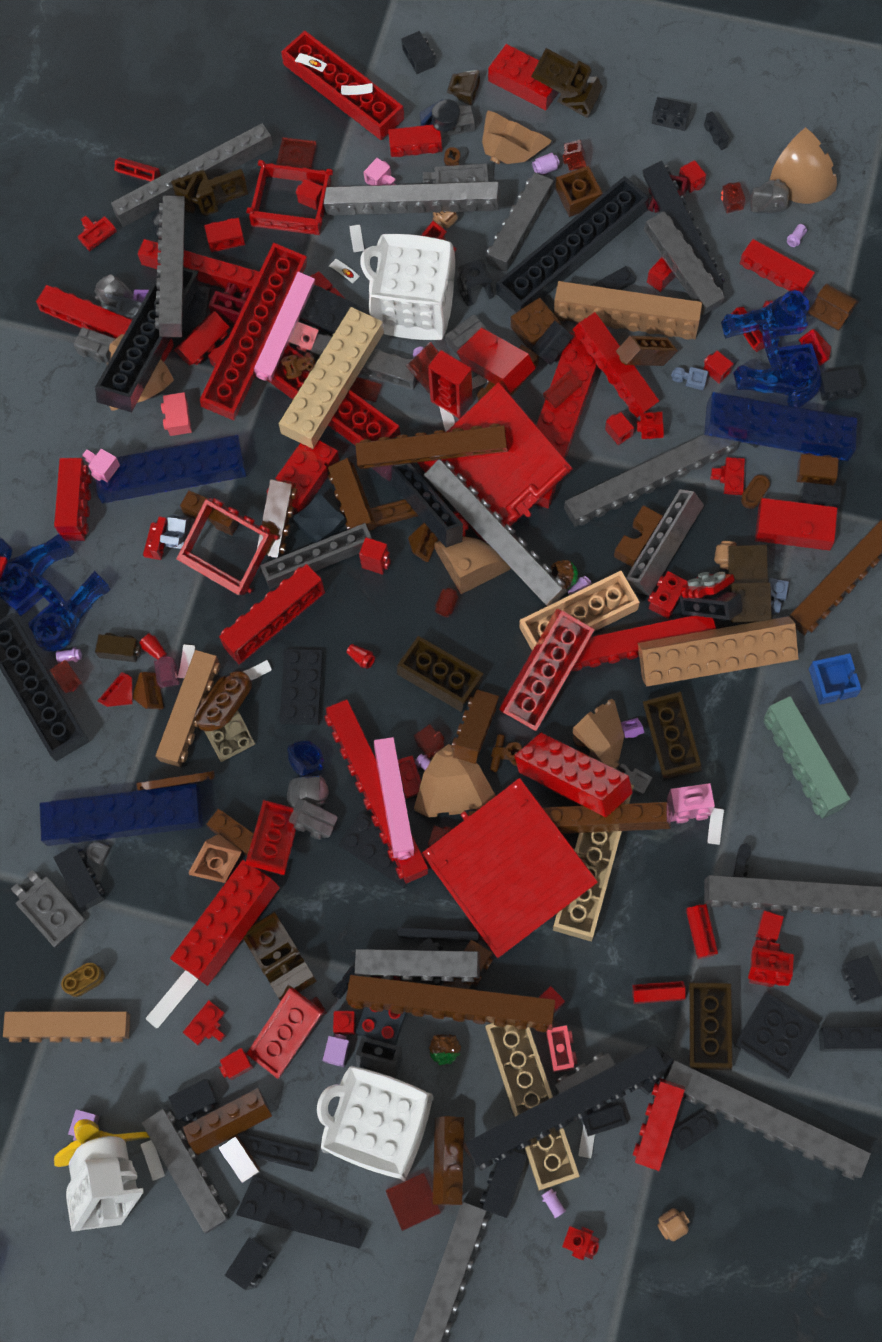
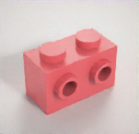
[288,322,318,353]
[161,392,192,436]
[546,1025,577,1073]

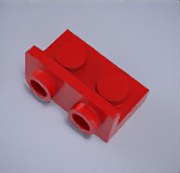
[143,517,167,560]
[748,947,794,986]

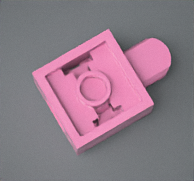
[667,783,715,823]

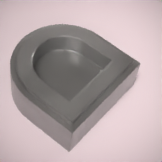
[87,842,111,866]

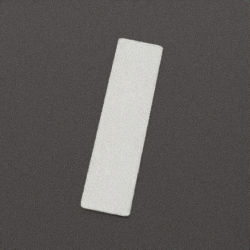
[146,971,198,1028]

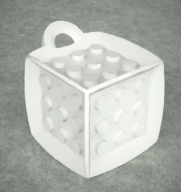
[360,234,455,340]
[317,1066,434,1181]

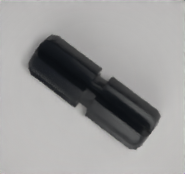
[332,966,358,999]

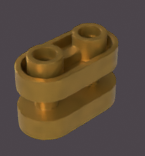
[61,963,105,997]

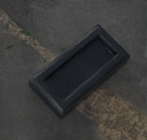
[582,1103,628,1137]

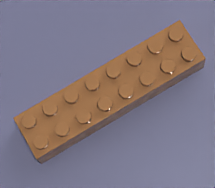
[554,281,702,340]
[638,616,799,687]

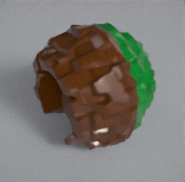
[551,560,578,590]
[428,1034,461,1065]

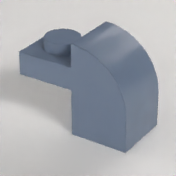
[160,514,191,549]

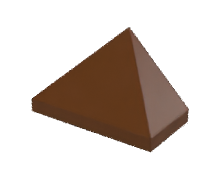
[408,523,438,562]
[132,672,164,710]

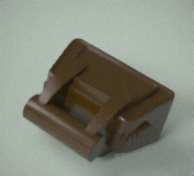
[447,70,480,106]

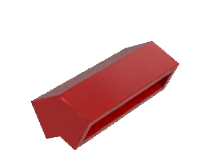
[114,157,161,182]
[730,307,767,352]
[686,904,718,959]
[632,981,686,1004]

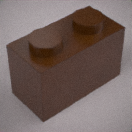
[796,453,838,486]

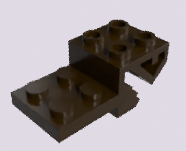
[531,48,603,118]
[171,169,248,216]
[727,545,771,622]
[243,912,317,1001]

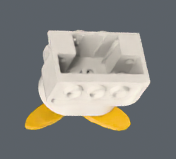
[54,1119,150,1232]

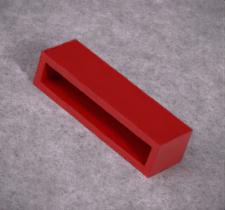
[740,239,815,297]
[632,1078,685,1171]

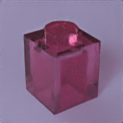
[154,656,179,688]

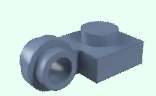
[671,367,708,390]
[769,578,789,614]

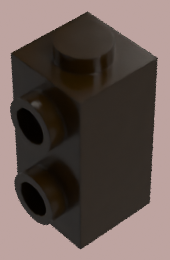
[95,633,141,662]

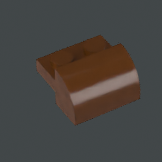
[808,283,859,331]

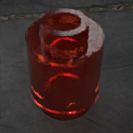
[435,588,459,617]

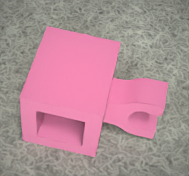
[364,158,396,186]
[83,449,120,483]

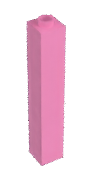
[254,272,315,381]
[374,737,414,860]

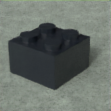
[224,1237,275,1290]

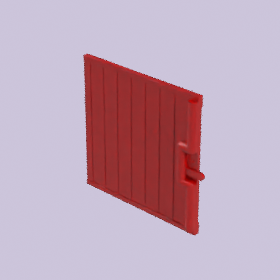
[417,382,573,543]
[421,778,598,958]

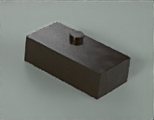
[397,636,484,712]
[643,692,702,780]
[689,983,732,1070]

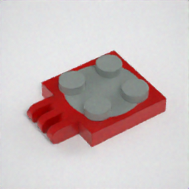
[681,572,735,598]

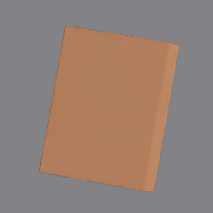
[189,834,242,883]

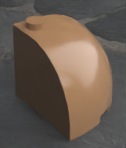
[769,127,837,204]
[434,537,510,594]

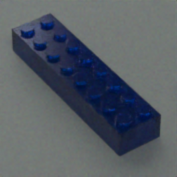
[704,392,857,461]
[95,435,247,504]
[40,784,202,846]

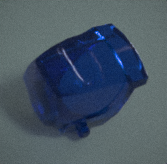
[287,741,324,777]

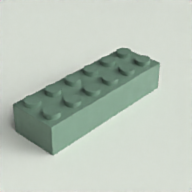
[764,696,850,819]

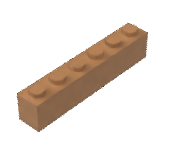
[156,650,220,767]
[3,1012,131,1043]

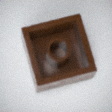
[556,166,603,217]
[511,298,561,352]

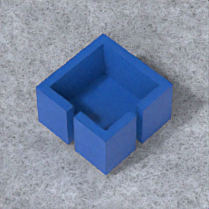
[809,653,862,705]

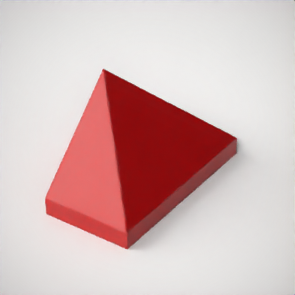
[799,329,831,370]
[97,672,132,707]

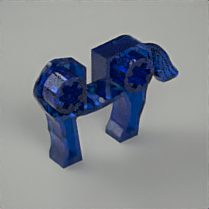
[721,290,821,414]
[0,534,111,651]

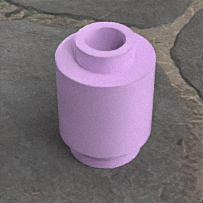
[532,153,559,175]

